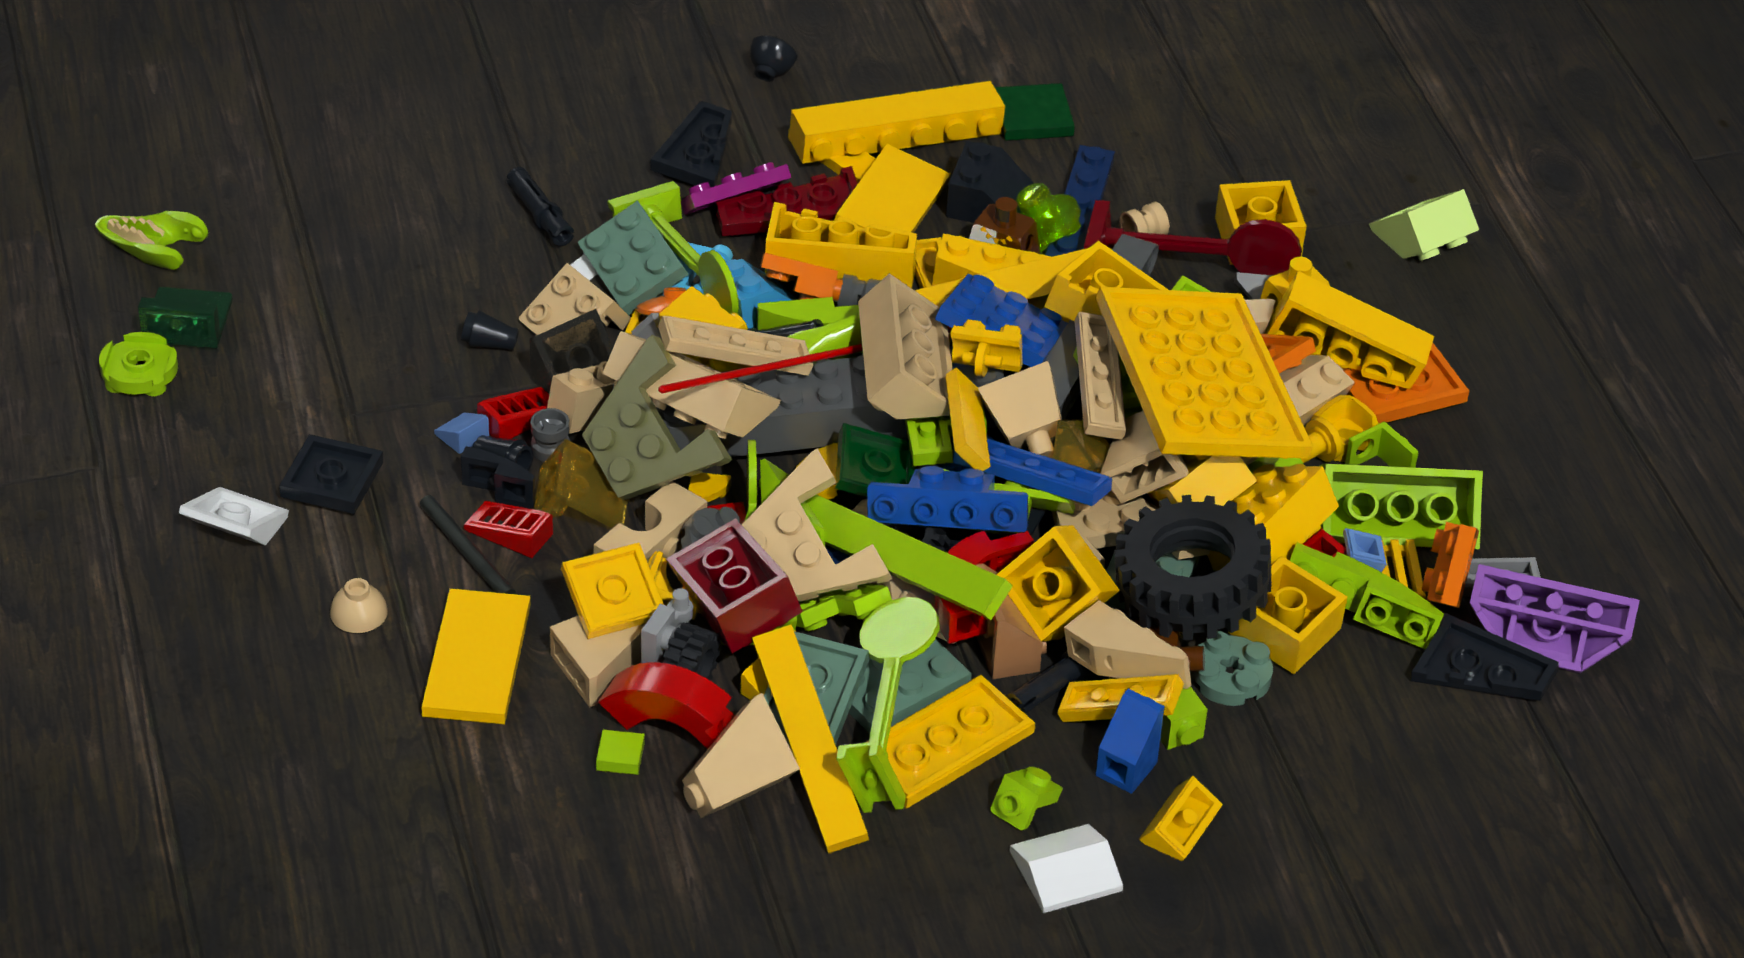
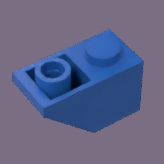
[1096,688,1165,794]

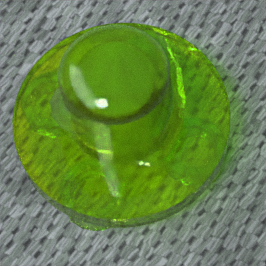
[1016,183,1081,252]

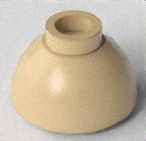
[330,578,388,633]

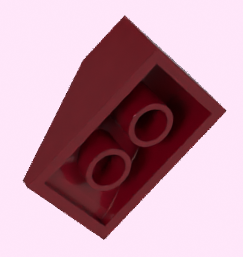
[666,518,803,653]

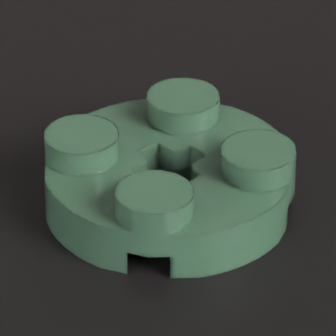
[1190,631,1273,706]

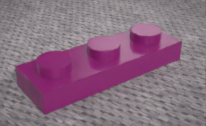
[681,162,792,215]

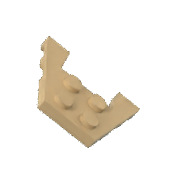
[742,448,892,601]
[1051,490,1210,567]

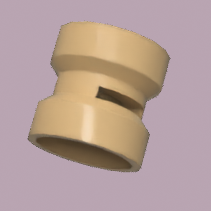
[1119,202,1170,235]

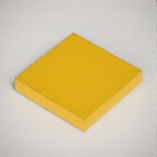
[561,542,664,639]

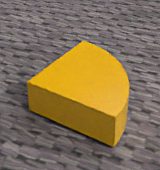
[688,473,731,502]

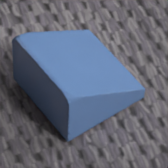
[434,413,489,454]
[1343,528,1387,572]

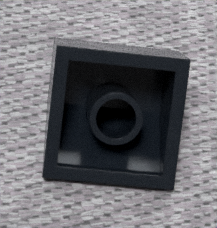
[946,141,1034,223]

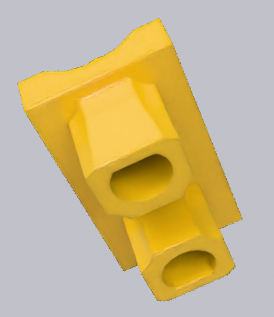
[951,320,1023,377]

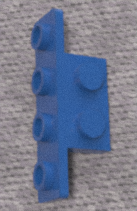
[867,466,1028,532]

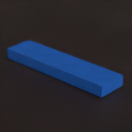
[953,438,1112,506]

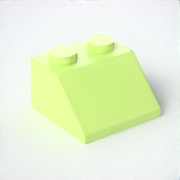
[1369,189,1479,261]

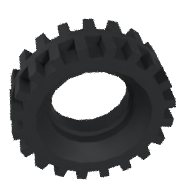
[1114,495,1272,640]

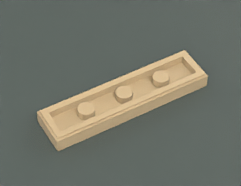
[1075,312,1126,440]
[658,315,813,376]

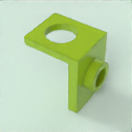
[1345,421,1418,468]

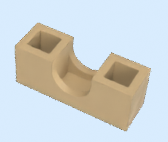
[594,481,707,563]

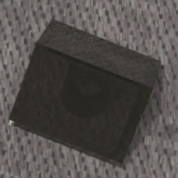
[529,309,613,394]

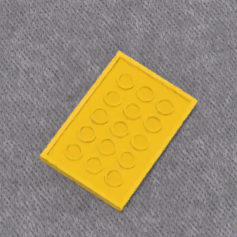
[1096,287,1313,459]

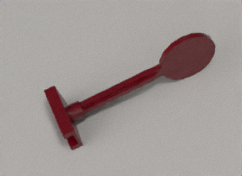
[1084,200,1302,275]

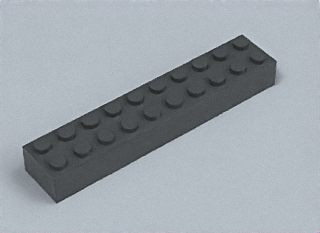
[613,346,1004,457]

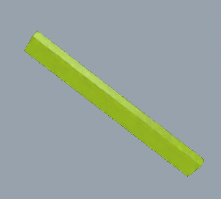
[806,494,1013,621]

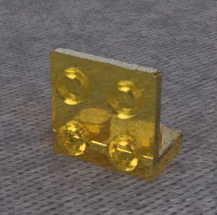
[534,439,628,528]

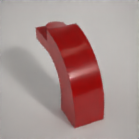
[935,531,1034,644]
[598,662,735,749]

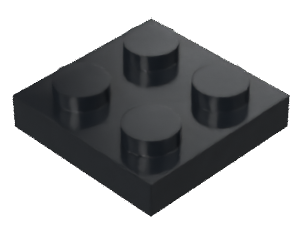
[279,434,384,514]

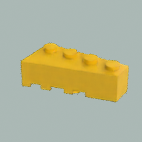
[765,202,917,288]

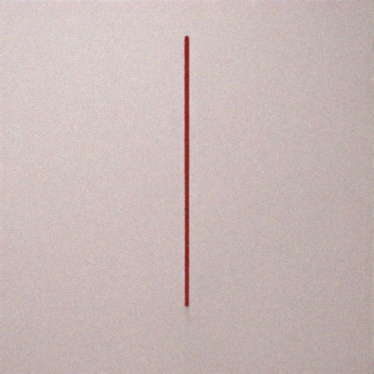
[658,326,952,393]

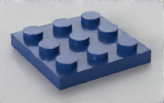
[935,273,1068,367]

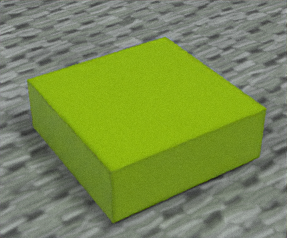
[596,730,645,775]

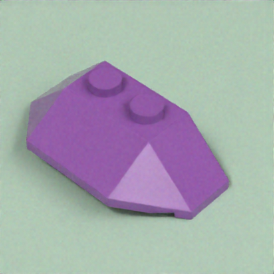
[1470,564,1640,673]

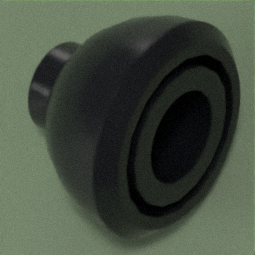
[750,35,798,82]

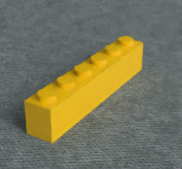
[789,81,1005,164]

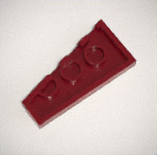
[716,166,857,236]

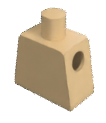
[978,361,1064,458]

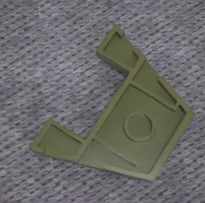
[582,335,732,500]

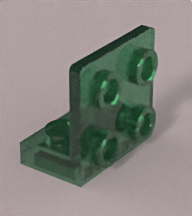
[138,287,233,348]

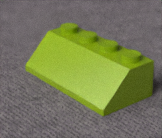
[1320,464,1483,549]

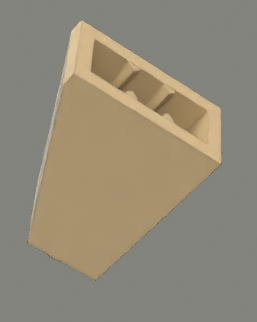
[1100,411,1189,504]
[550,615,645,707]
[682,693,800,818]

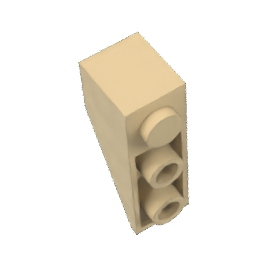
[547,361,616,434]
[1064,600,1191,689]

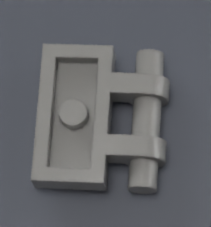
[641,588,693,663]

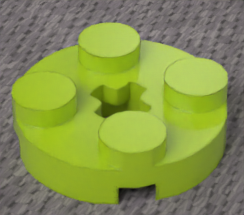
[99,332,178,396]

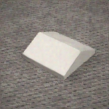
[179,487,289,546]
[1009,824,1123,913]

